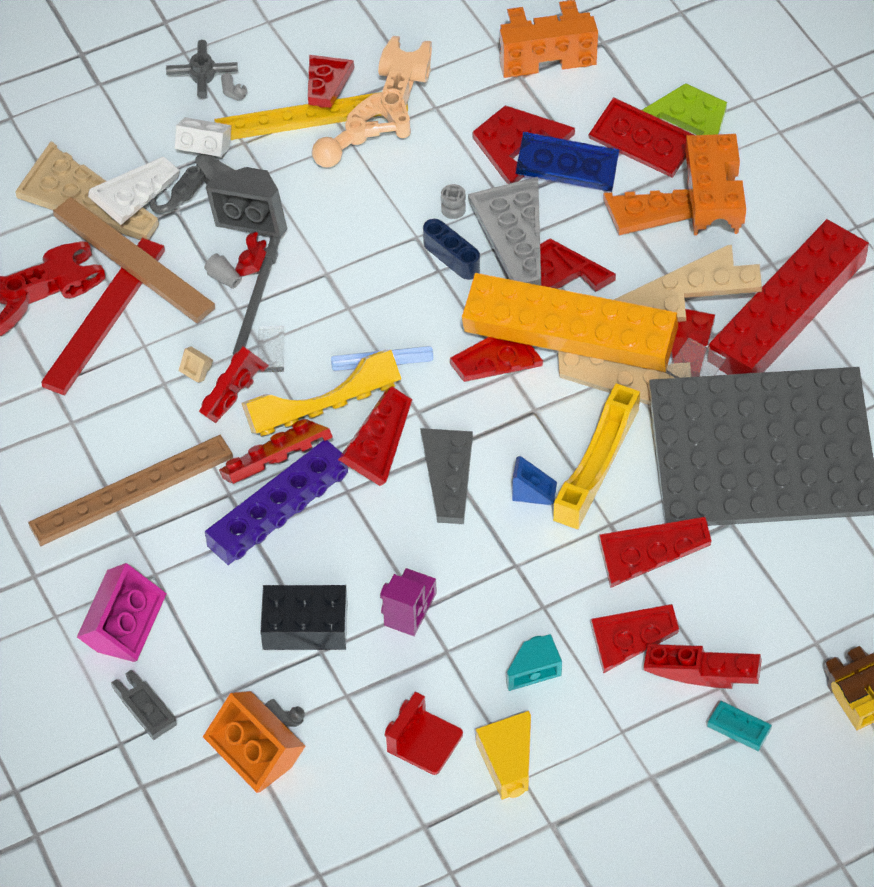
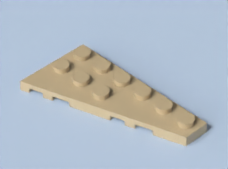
[15,141,159,240]

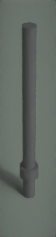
[232,236,281,355]

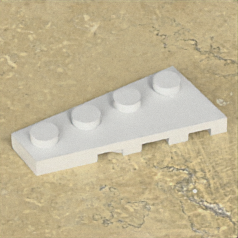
[88,156,180,225]

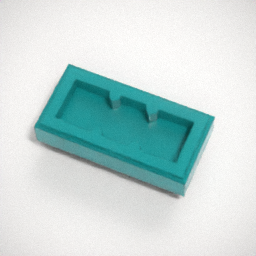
[707,701,772,752]

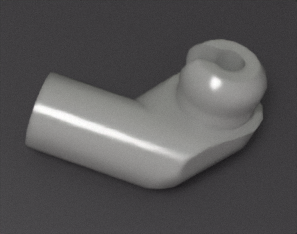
[221,73,247,101]

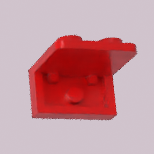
[384,692,463,775]

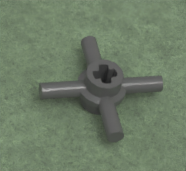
[166,40,238,98]

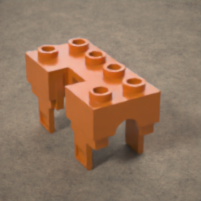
[500,0,598,78]
[685,134,746,235]

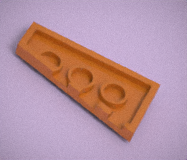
[603,189,693,235]

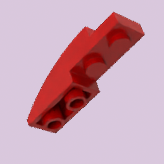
[644,644,762,689]

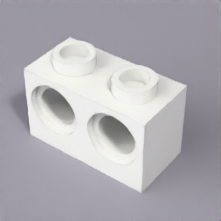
[175,117,231,157]

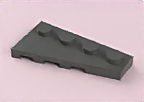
[420,428,473,524]

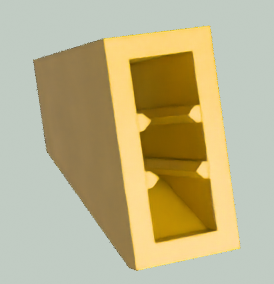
[476,711,531,800]

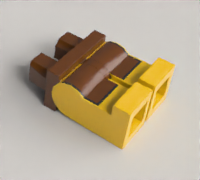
[824,646,874,731]

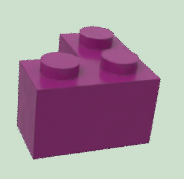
[380,568,437,637]

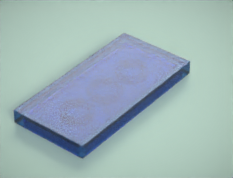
[515,132,619,192]

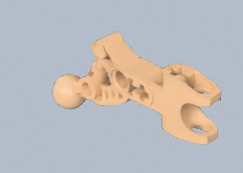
[312,36,432,168]

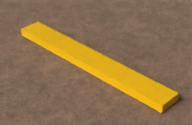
[214,92,408,140]

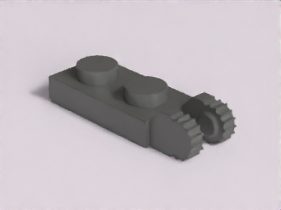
[111,670,177,740]

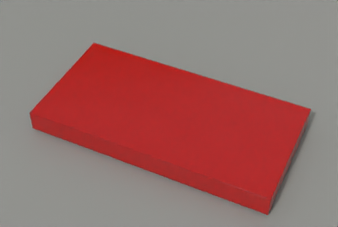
[588,97,694,178]

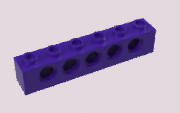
[205,440,348,566]

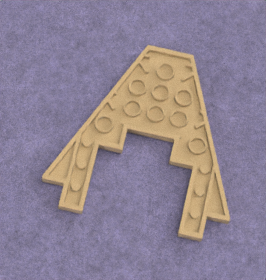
[558,245,762,405]

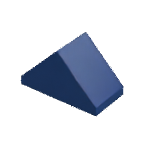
[512,456,557,505]

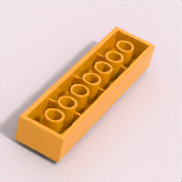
[462,273,678,372]

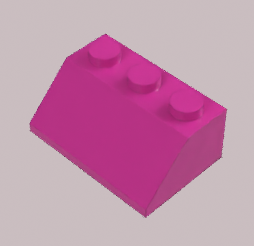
[77,563,167,662]

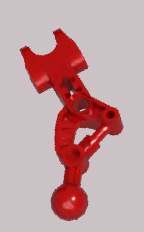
[0,241,105,336]

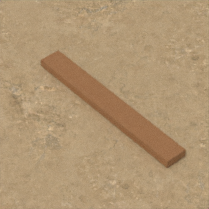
[53,197,215,324]
[28,434,233,547]

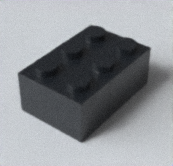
[260,585,348,650]

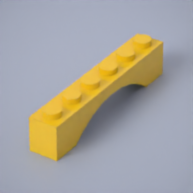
[241,350,401,436]
[553,383,640,530]

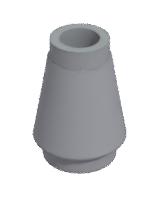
[204,253,242,289]

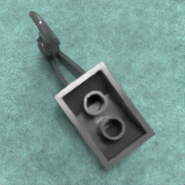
[150,154,287,238]

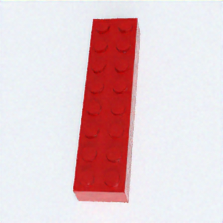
[707,219,869,375]

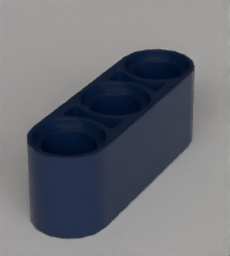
[423,218,480,280]

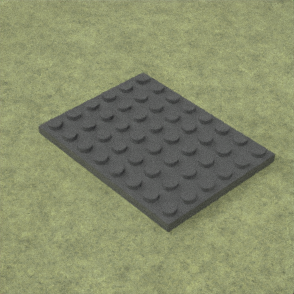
[649,367,874,526]

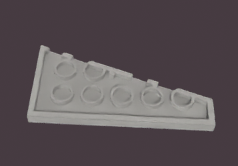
[468,177,541,286]

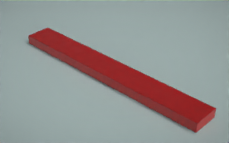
[41,238,165,396]

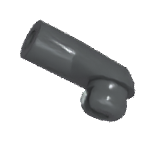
[265,699,305,727]

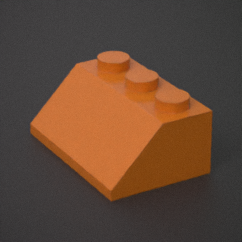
[203,691,306,793]

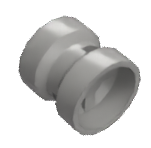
[441,184,466,219]

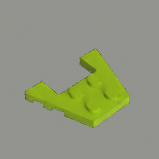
[642,83,727,135]

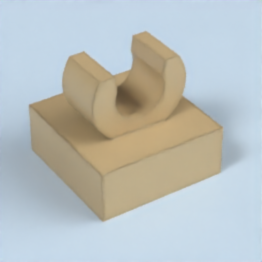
[178,346,213,383]

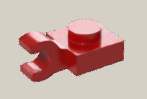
[235,232,266,277]

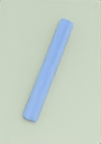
[331,346,433,371]

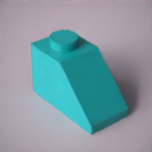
[507,634,562,691]

